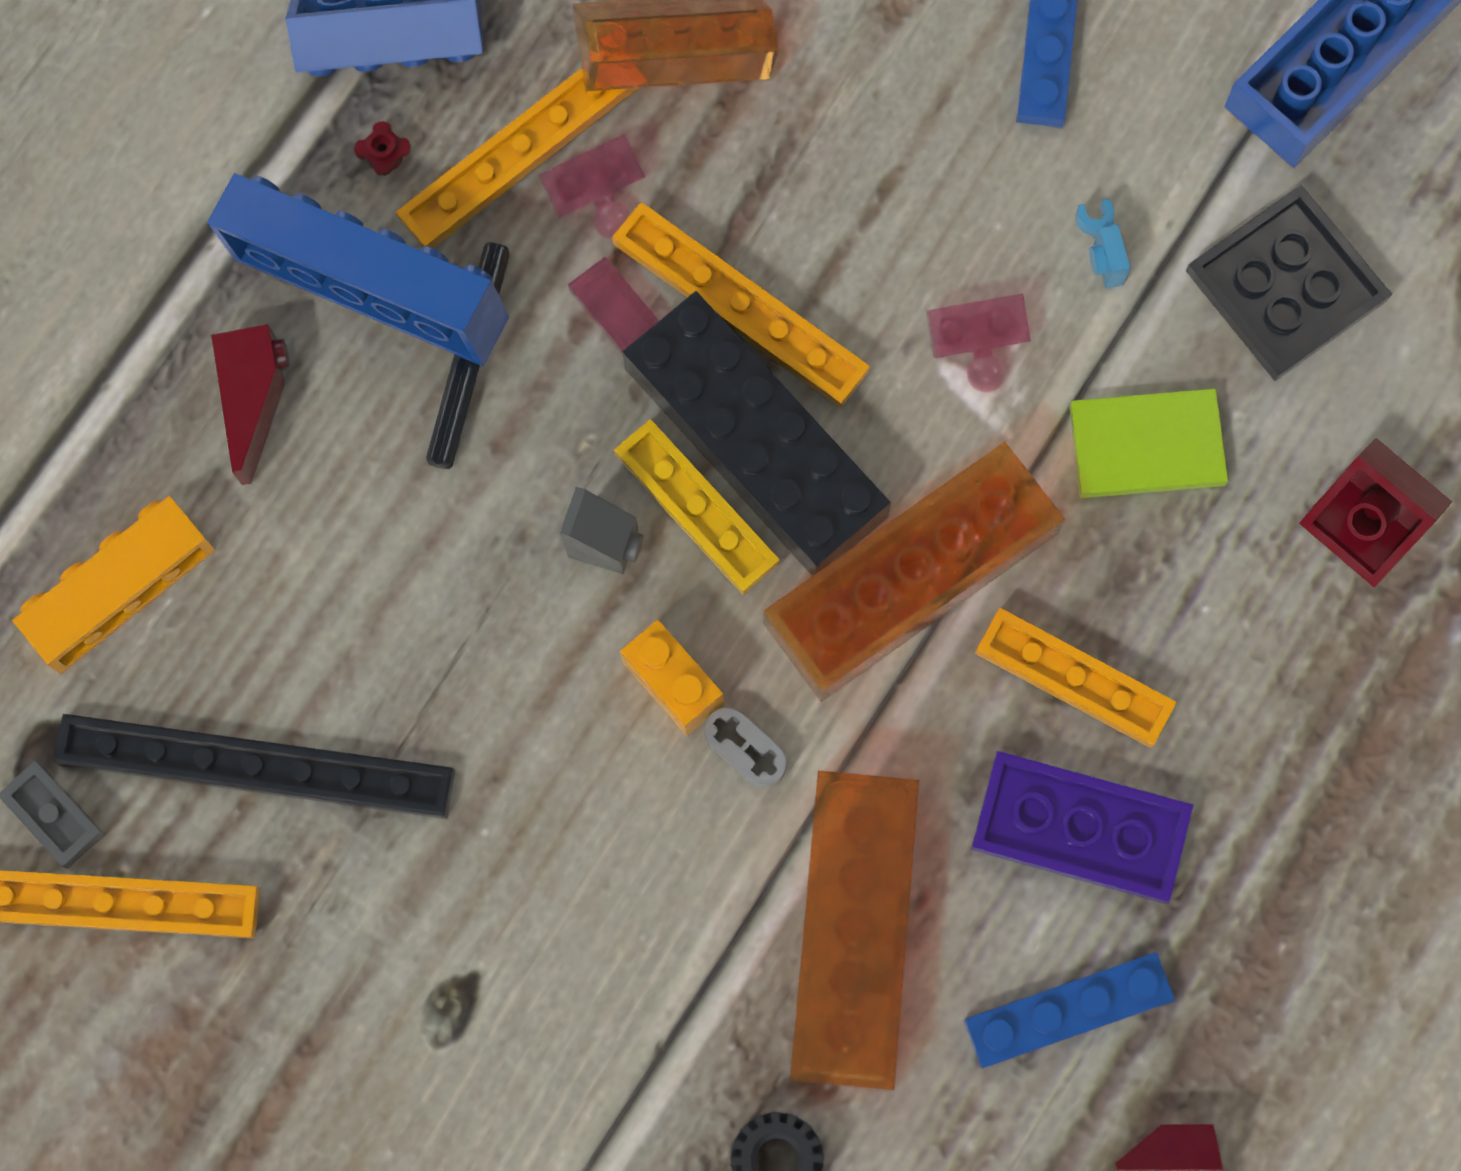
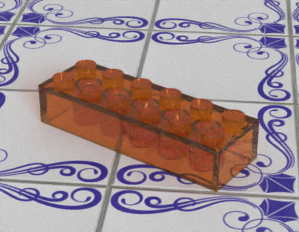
[763,442,1065,702]
[790,770,920,1092]

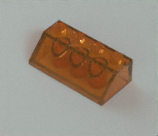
[573,0,779,91]

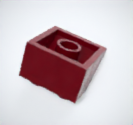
[1299,438,1452,588]

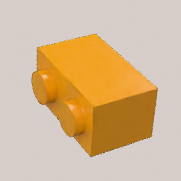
[620,619,724,736]

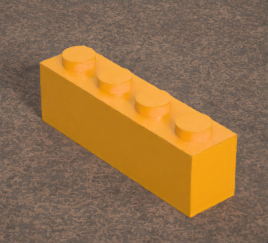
[12,495,216,674]

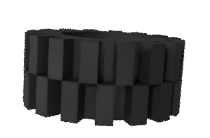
[730,1112,824,1171]

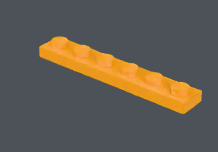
[396,41,647,248]
[612,202,870,409]
[0,870,261,939]

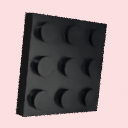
[1185,184,1392,381]

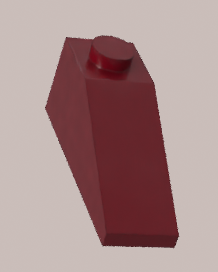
[211,324,290,485]

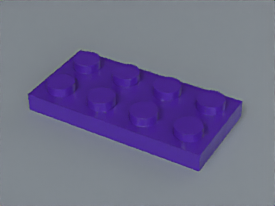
[970,751,1193,904]

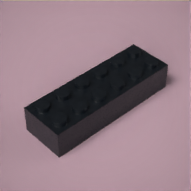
[622,291,891,580]

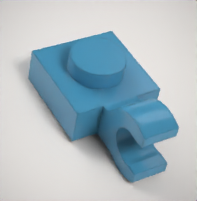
[1075,198,1131,289]

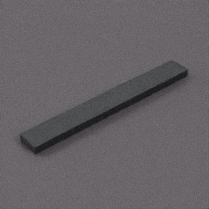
[53,714,455,819]

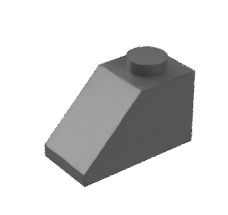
[560,487,644,574]

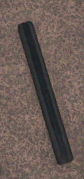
[426,242,510,469]

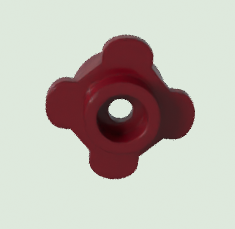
[354,121,411,176]

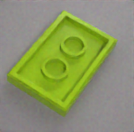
[1069,388,1228,498]

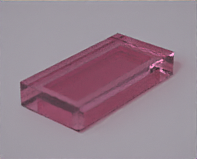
[568,256,659,355]

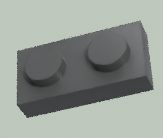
[0,761,105,869]

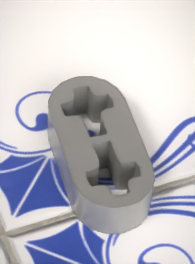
[704,707,786,789]

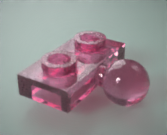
[538,134,645,239]
[926,293,1031,393]

